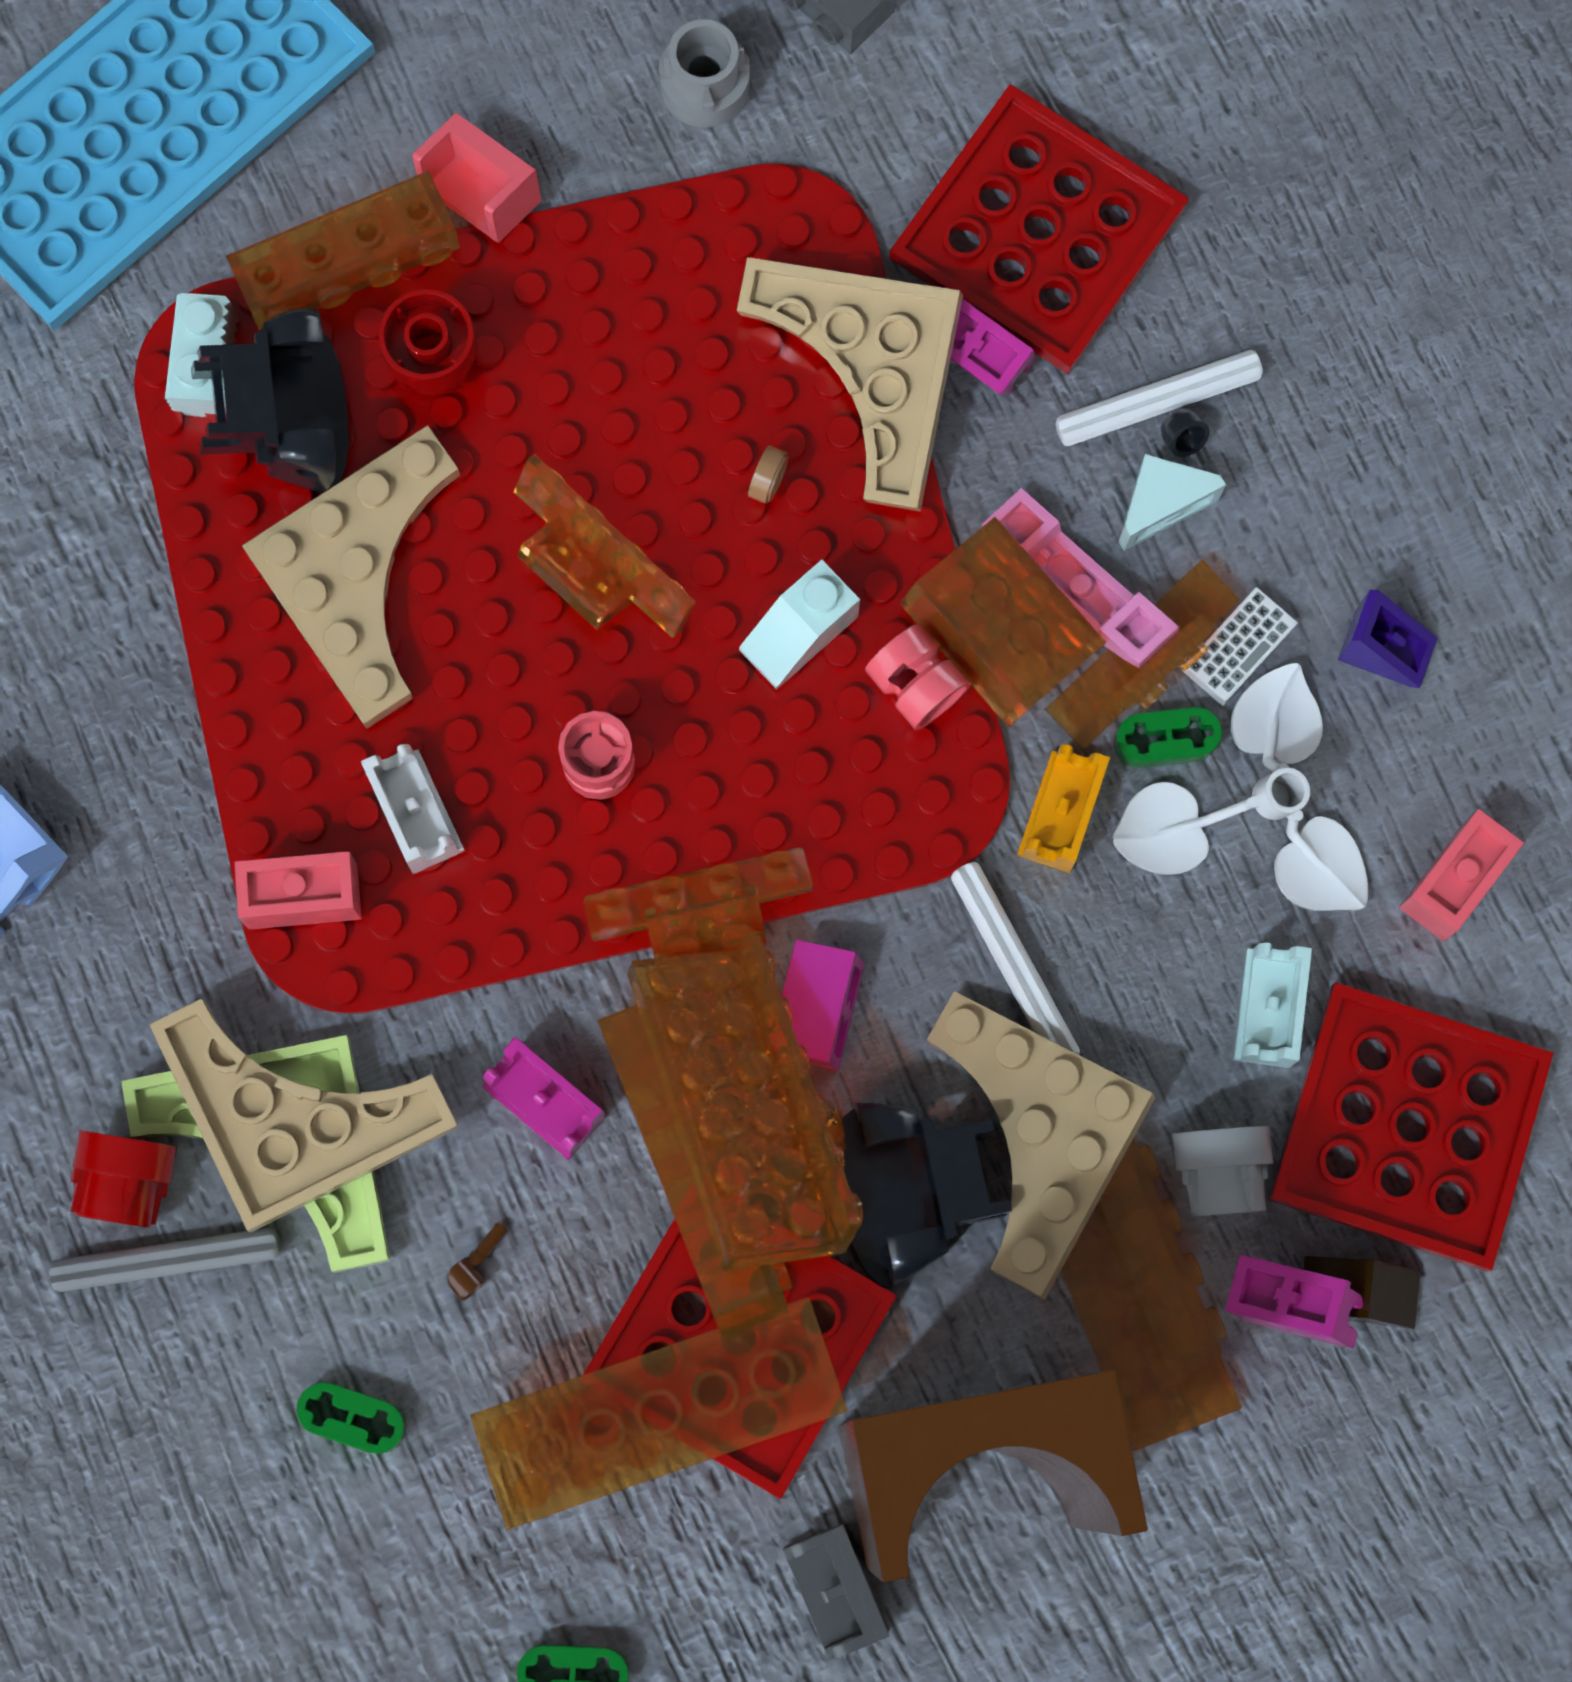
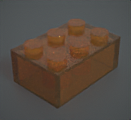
[900,517,1106,728]

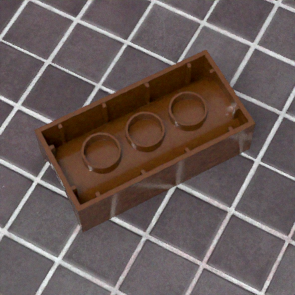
[839,1370,1148,1582]

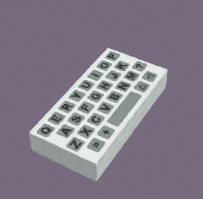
[1182,587,1298,706]

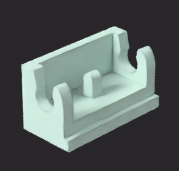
[1233,943,1312,1068]

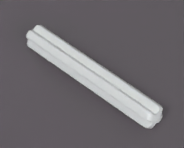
[1055,350,1263,446]
[951,862,1080,1055]

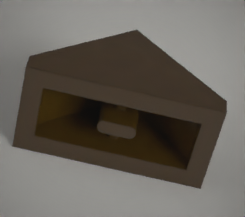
[1303,1256,1420,1329]

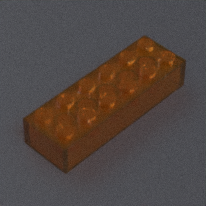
[470,1297,848,1530]

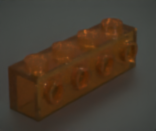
[226,170,460,332]

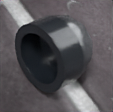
[1161,408,1209,457]

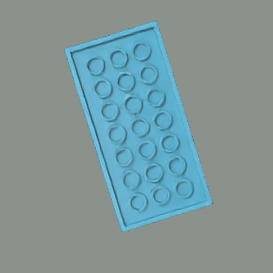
[0,0,375,331]

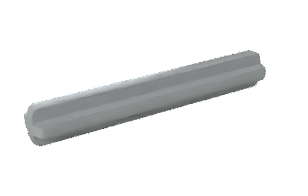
[49,1228,279,1292]

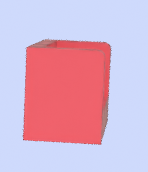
[412,113,542,243]
[1399,809,1524,941]
[235,851,362,930]

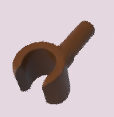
[448,1223,507,1301]

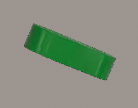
[1114,707,1222,768]
[296,1382,407,1454]
[517,1644,630,1682]

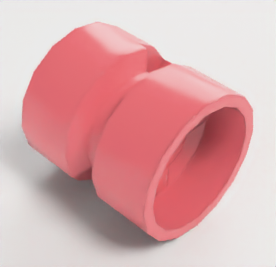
[865,624,971,730]
[558,711,635,800]

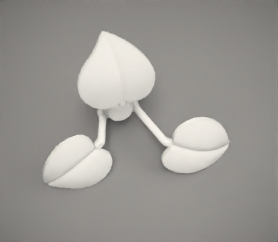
[1112,663,1368,911]

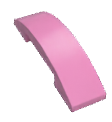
[982,488,1179,668]

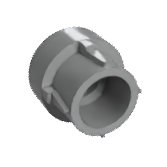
[658,15,750,128]
[1172,1126,1274,1217]

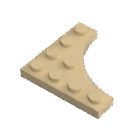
[737,257,963,511]
[242,425,460,729]
[927,991,1155,1300]
[149,999,459,1232]

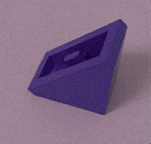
[1338,589,1438,688]

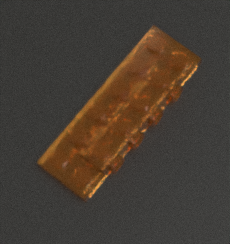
[1002,1129,1242,1451]

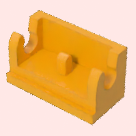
[1017,744,1110,873]

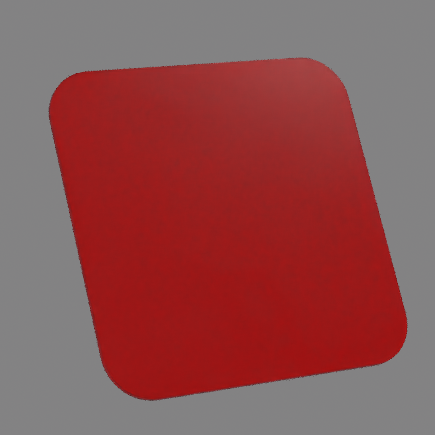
[134,163,1010,1014]

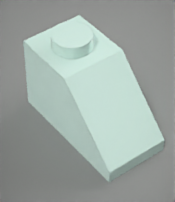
[739,559,860,690]

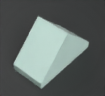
[1119,454,1226,551]

